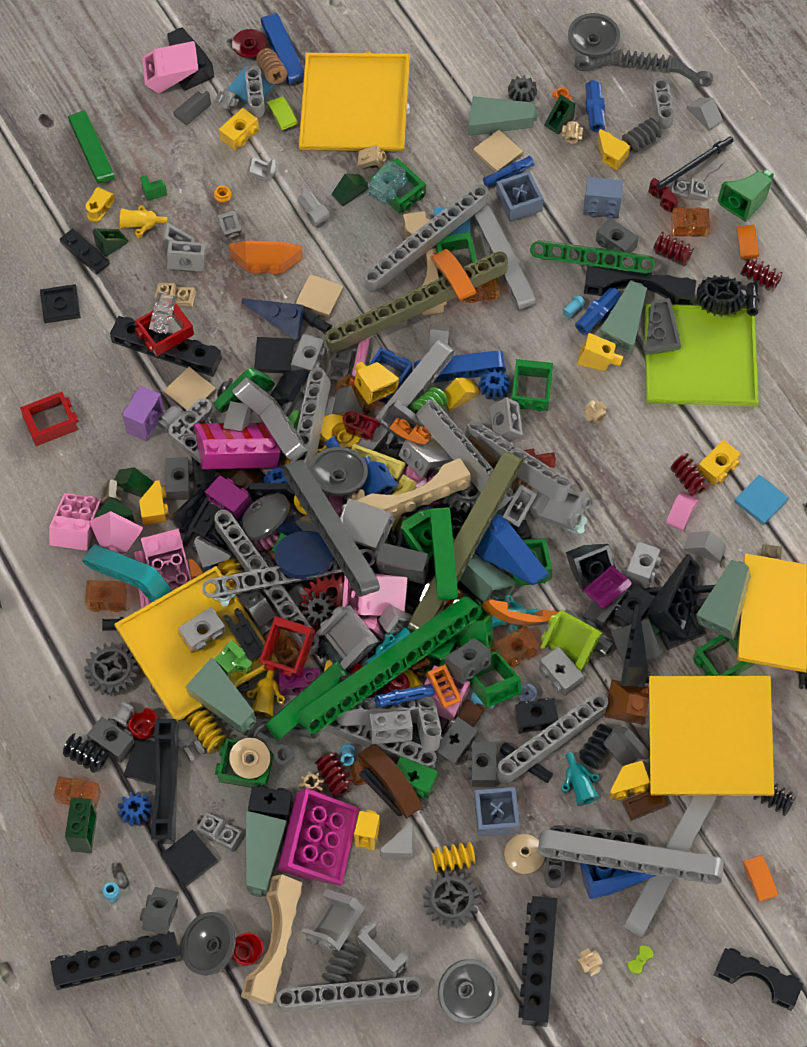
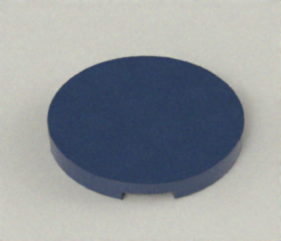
[275,531,334,579]

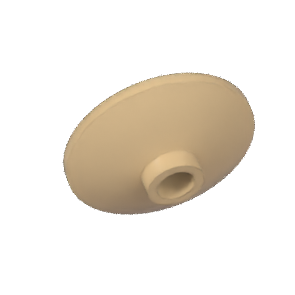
[229,738,270,779]
[504,834,545,874]

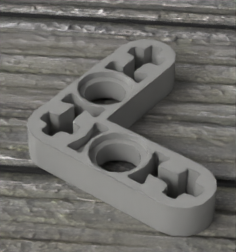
[168,398,212,463]

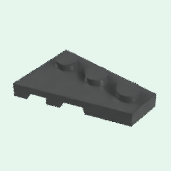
[645,298,681,355]

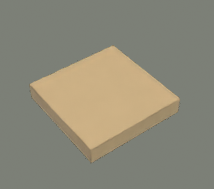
[473,130,523,172]
[296,274,344,318]
[163,367,216,411]

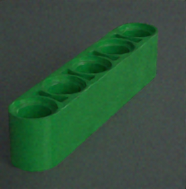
[68,110,115,184]
[430,507,458,600]
[265,661,348,740]

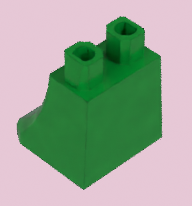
[718,169,774,222]

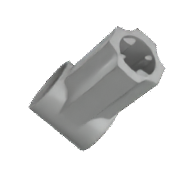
[297,191,330,227]

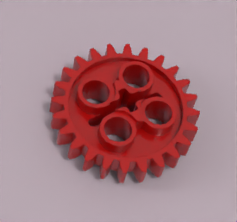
[298,575,344,636]

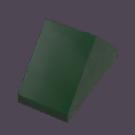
[544,94,575,134]
[332,174,370,206]
[93,228,128,257]
[114,467,154,497]
[94,497,135,523]

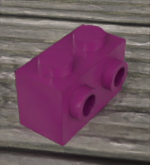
[205,476,252,520]

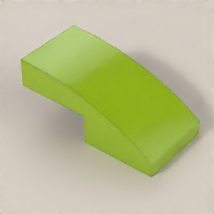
[267,96,298,130]

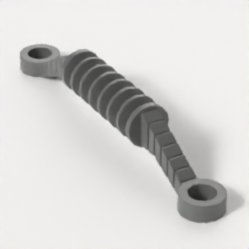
[574,49,713,87]
[204,706,295,765]

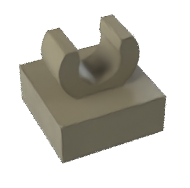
[101,479,123,504]
[761,544,782,560]

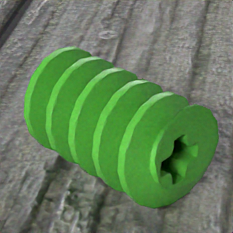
[408,387,448,414]

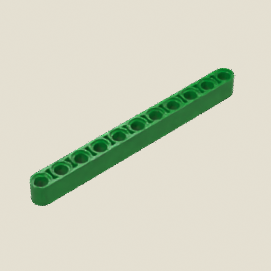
[297,597,482,734]

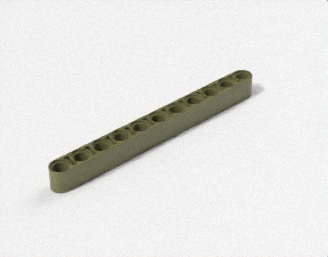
[325,251,509,352]
[407,451,523,633]

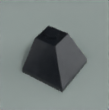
[566,544,616,593]

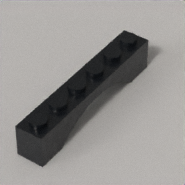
[584,266,696,305]
[151,719,179,844]

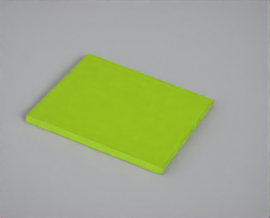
[644,304,759,406]

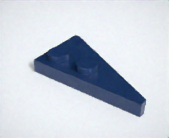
[241,298,304,341]

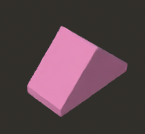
[666,491,699,531]

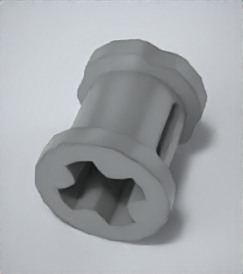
[111,702,136,728]

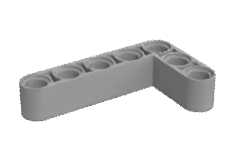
[232,377,308,462]
[336,697,441,751]

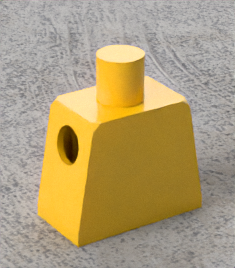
[576,333,623,371]
[354,362,399,404]

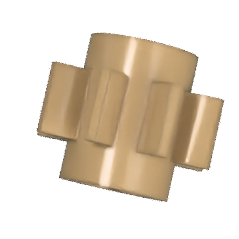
[561,121,583,144]
[584,400,607,423]
[299,771,324,793]
[577,948,603,976]

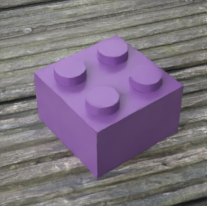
[122,385,164,442]

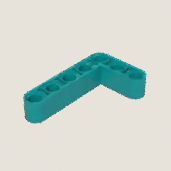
[82,544,172,603]

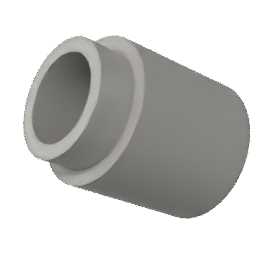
[157,406,184,433]

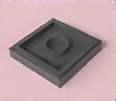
[611,618,662,665]

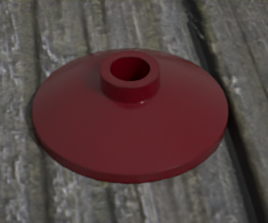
[232,29,267,58]

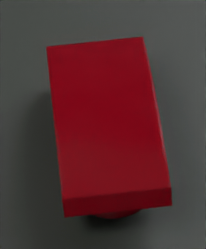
[648,178,678,214]

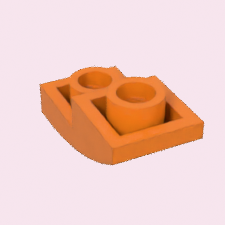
[737,224,759,259]
[389,417,431,445]
[742,855,778,902]

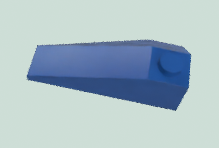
[475,514,548,585]
[580,863,657,899]

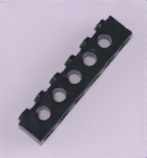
[110,316,222,377]
[518,896,557,1027]
[50,931,181,990]

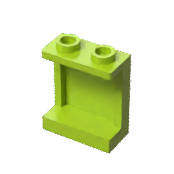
[540,610,602,671]

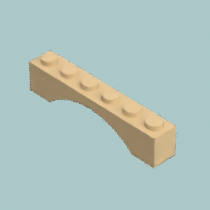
[403,211,447,315]
[355,458,471,518]
[241,874,302,1005]

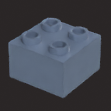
[496,171,544,222]
[583,177,623,218]
[474,787,520,837]

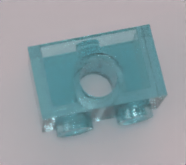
[368,160,407,205]

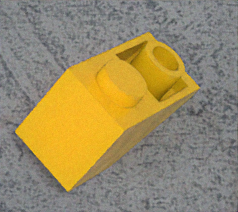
[597,129,630,170]
[139,480,169,526]
[609,761,650,801]

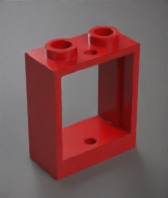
[135,299,194,357]
[20,391,79,446]
[259,616,316,678]

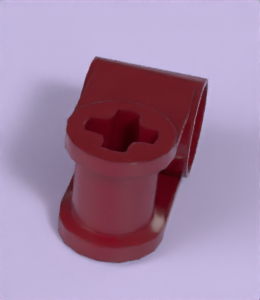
[342,411,380,441]

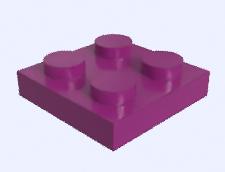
[583,565,632,610]

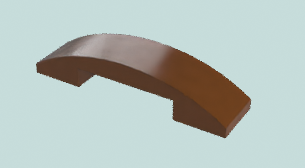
[357,744,423,819]

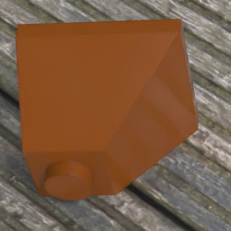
[605,680,649,725]

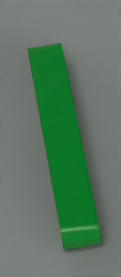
[530,240,656,273]

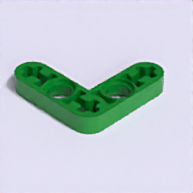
[214,368,275,413]

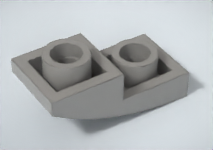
[670,178,709,200]
[196,813,244,852]

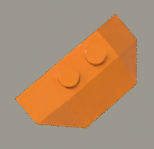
[229,241,303,274]

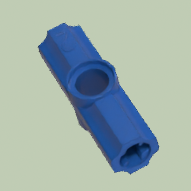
[585,80,605,132]
[575,288,621,335]

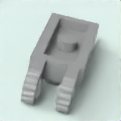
[160,712,205,761]

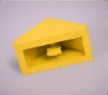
[444,378,481,411]

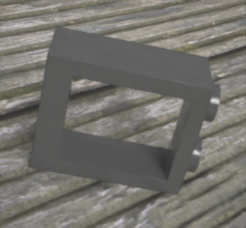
[374,543,429,584]

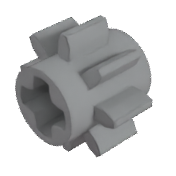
[216,89,239,110]

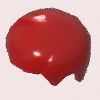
[128,708,158,739]
[231,932,264,967]

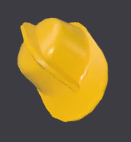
[321,414,361,449]

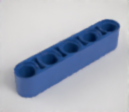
[260,13,304,85]
[414,351,506,383]

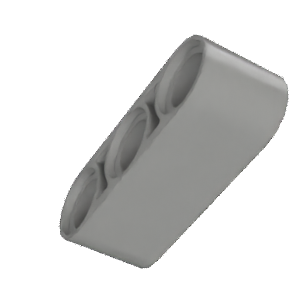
[245,66,265,118]
[651,77,674,129]

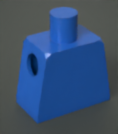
[360,456,399,496]

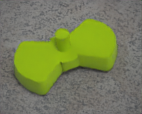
[627,945,654,974]

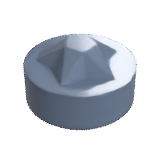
[517,683,537,702]

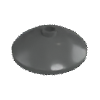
[568,13,620,57]
[310,447,368,496]
[240,493,290,540]
[181,912,236,976]
[438,959,499,1024]

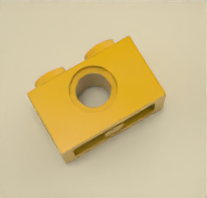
[219,108,259,151]
[697,439,741,486]
[354,810,380,850]

